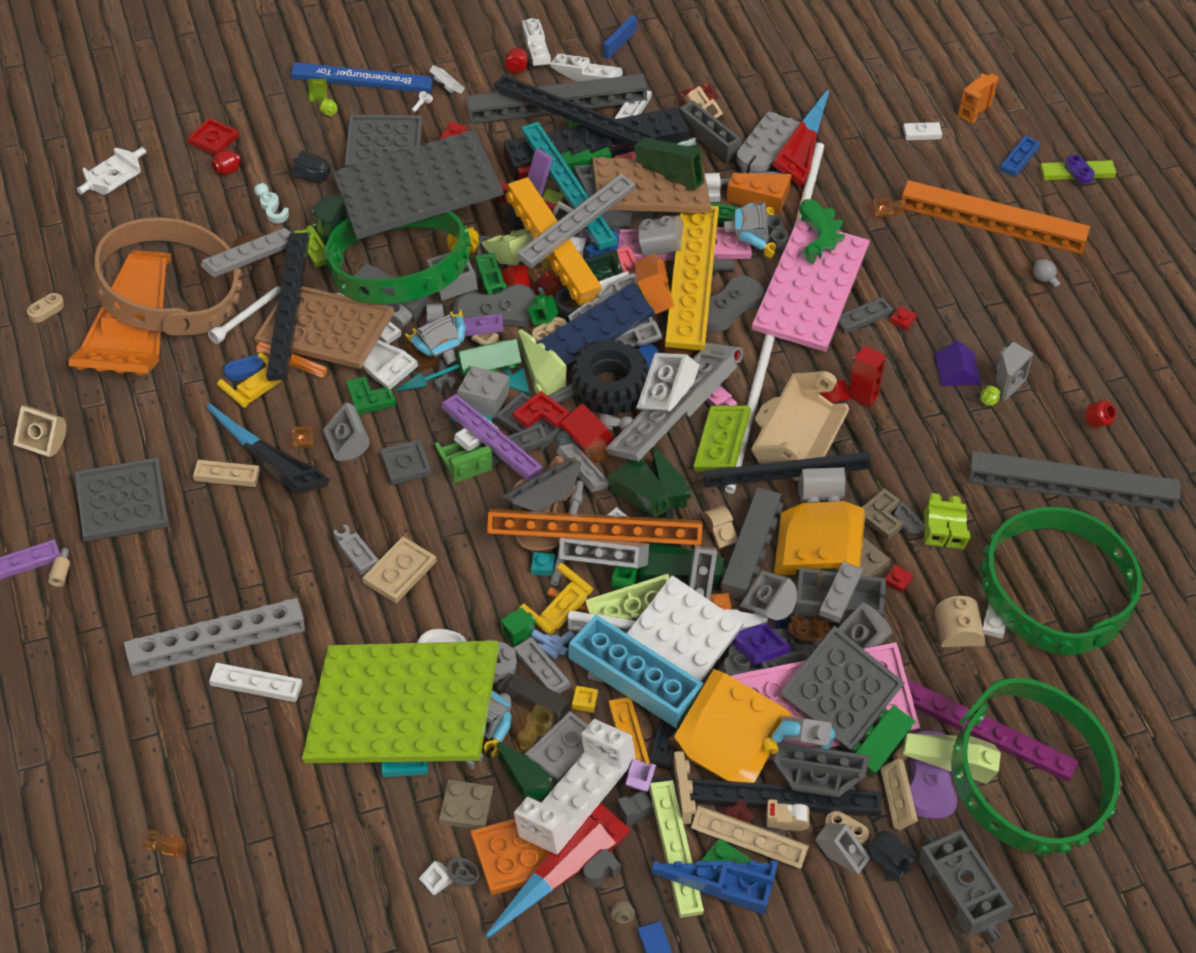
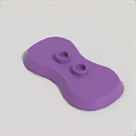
[907,731,958,819]

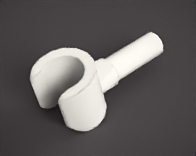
[411,91,433,113]

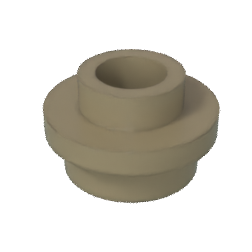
[611,902,635,924]

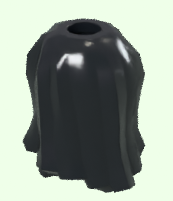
[291,150,331,183]
[869,831,916,882]

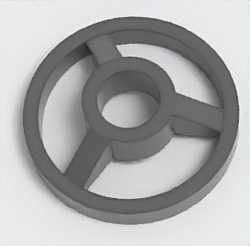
[446,858,479,886]

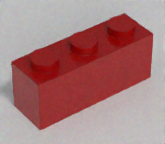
[848,346,886,408]

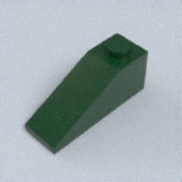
[652,448,691,509]
[496,742,553,801]

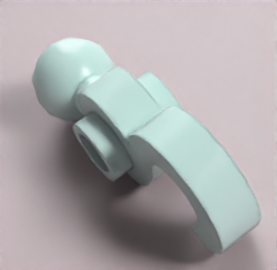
[254,183,289,224]

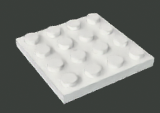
[627,576,743,681]

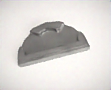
[894,501,925,535]

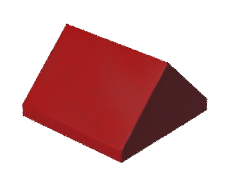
[560,403,614,450]

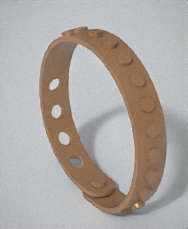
[94,217,242,335]

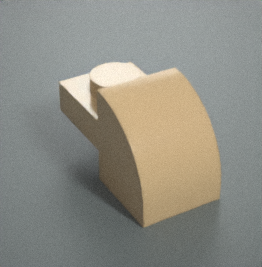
[684,86,723,118]
[702,506,738,550]

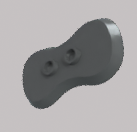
[707,275,766,332]
[453,284,536,327]

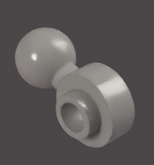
[598,414,634,431]

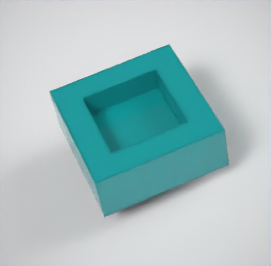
[531,552,555,576]

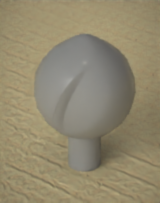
[1033,259,1061,288]

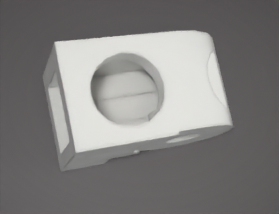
[705,173,721,202]

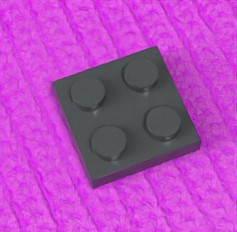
[380,440,432,485]

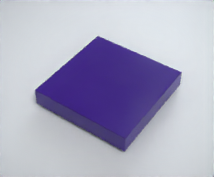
[731,623,791,665]

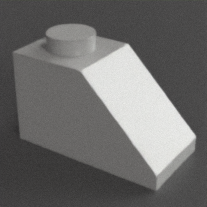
[815,823,871,874]

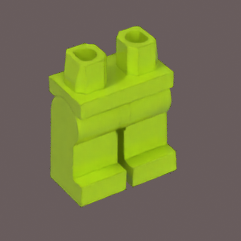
[924,493,970,550]

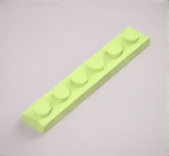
[649,780,704,918]

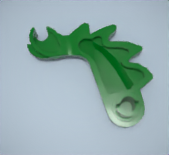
[799,199,845,265]

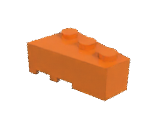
[727,173,792,215]
[635,252,674,314]

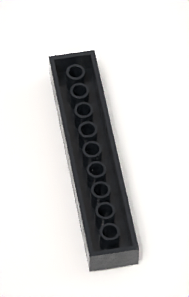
[504,107,689,182]

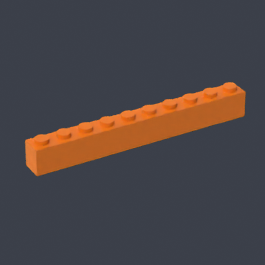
[900,180,1090,254]
[487,509,702,545]

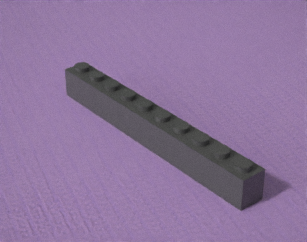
[466,74,647,124]
[968,451,1180,512]

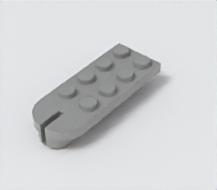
[736,112,801,173]

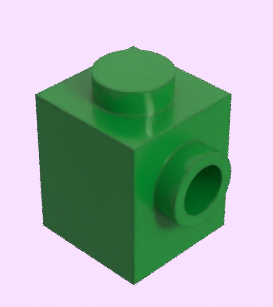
[528,294,558,325]
[501,608,536,647]

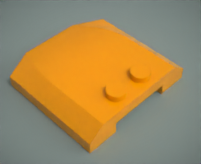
[774,501,865,576]
[674,669,792,783]

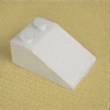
[637,353,700,411]

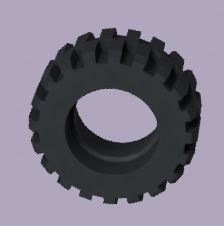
[572,339,648,415]

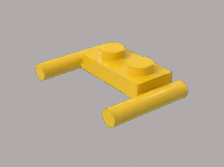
[217,352,289,408]
[519,563,593,636]

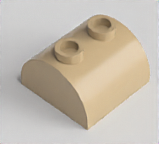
[13,405,66,457]
[935,596,985,647]

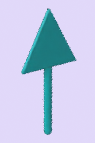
[396,364,460,391]
[500,366,530,394]

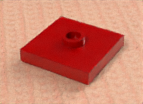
[187,118,239,155]

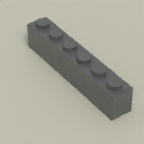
[721,487,784,602]

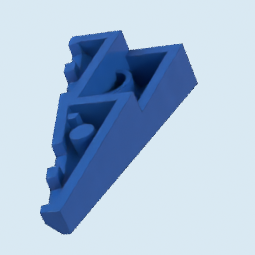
[651,861,778,915]

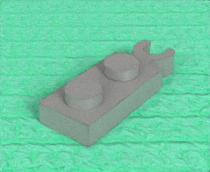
[333,525,379,575]

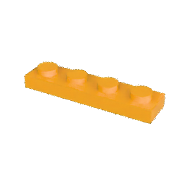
[609,697,650,772]

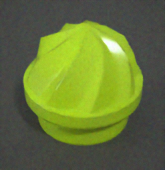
[319,98,337,116]
[980,385,1000,406]

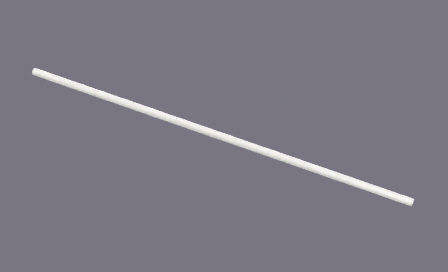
[725,143,824,494]

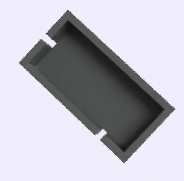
[794,568,886,624]

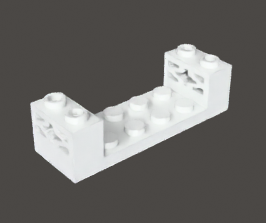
[514,719,636,855]

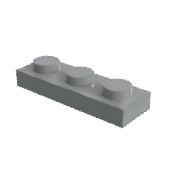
[557,443,609,492]
[819,562,863,623]
[514,637,570,698]

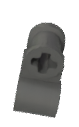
[753,215,788,253]

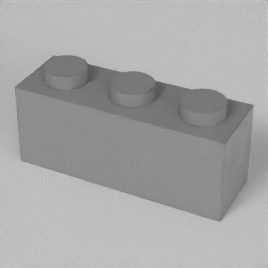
[688,545,717,600]

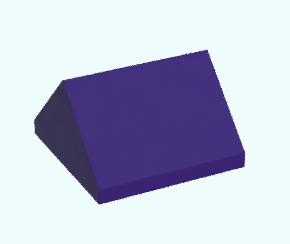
[935,340,981,386]

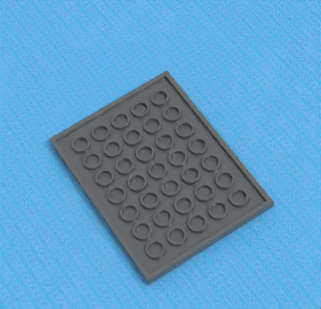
[333,130,504,239]

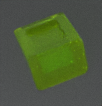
[308,79,328,101]

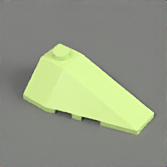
[482,229,533,267]
[518,329,566,395]
[586,574,670,619]
[903,733,1001,784]

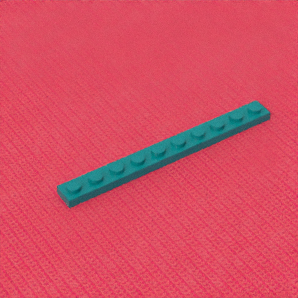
[521,122,617,250]

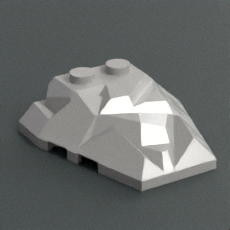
[568,273,662,346]

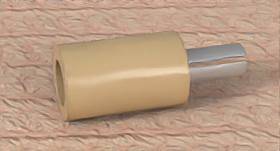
[48,548,70,587]

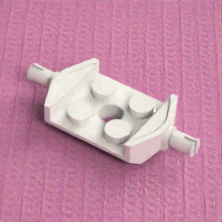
[77,147,146,195]

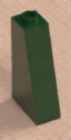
[634,138,705,190]
[607,459,671,518]
[639,542,727,588]

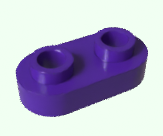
[1065,155,1095,184]

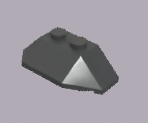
[502,458,582,512]
[774,742,869,797]

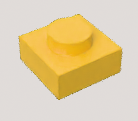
[572,686,598,713]

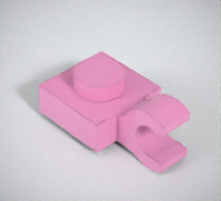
[706,386,737,406]

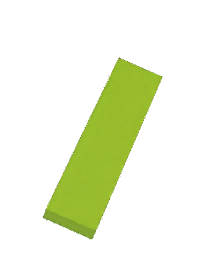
[1040,160,1116,180]

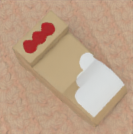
[766,800,810,831]

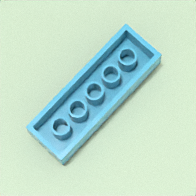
[568,615,704,728]

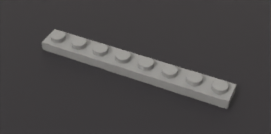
[517,174,636,268]

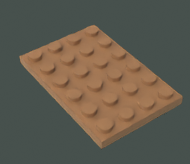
[592,157,711,213]
[254,286,395,369]

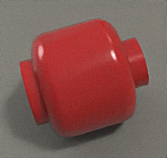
[504,48,529,74]
[212,149,241,176]
[1085,400,1116,428]

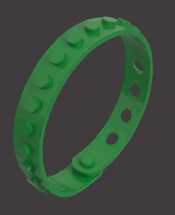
[325,211,471,304]
[980,507,1142,655]
[951,678,1120,855]

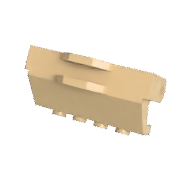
[751,371,849,481]

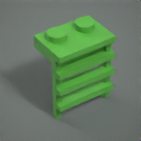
[435,442,492,483]

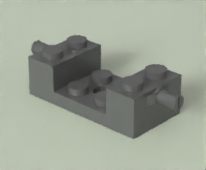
[573,164,632,234]
[918,830,1013,943]

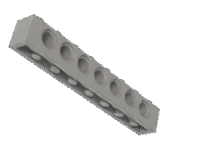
[124,598,305,676]

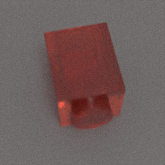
[535,270,563,298]

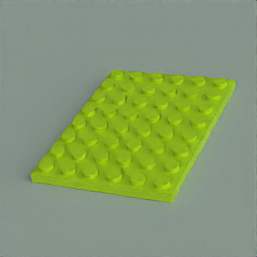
[302,641,499,763]

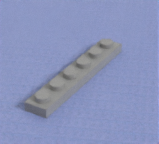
[201,228,291,277]

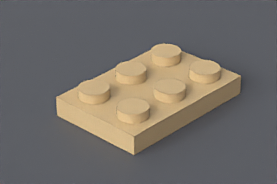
[362,537,437,604]

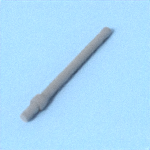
[550,481,584,586]

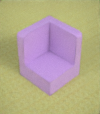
[624,759,656,792]

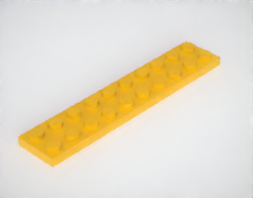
[665,206,719,350]

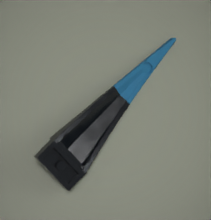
[207,403,330,494]

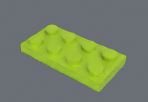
[693,406,751,472]

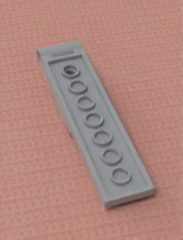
[605,343,743,461]

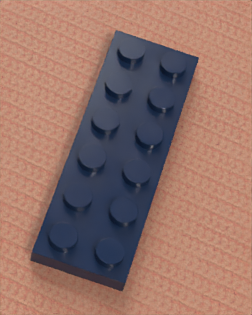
[536,283,655,369]

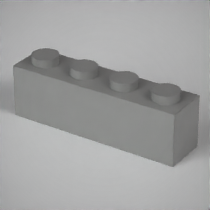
[559,537,649,568]

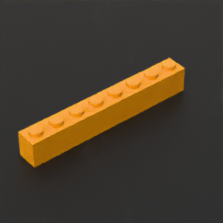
[505,177,602,306]

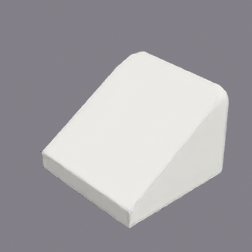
[419,861,453,895]

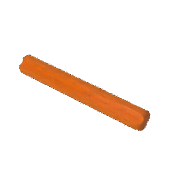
[256,341,327,378]

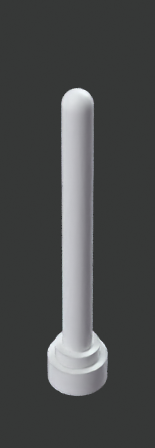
[208,286,281,344]

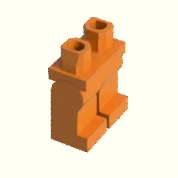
[958,73,999,124]

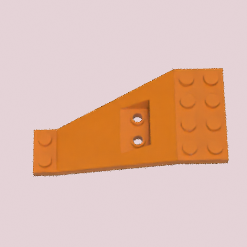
[69,250,171,375]

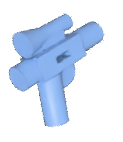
[531,630,575,660]

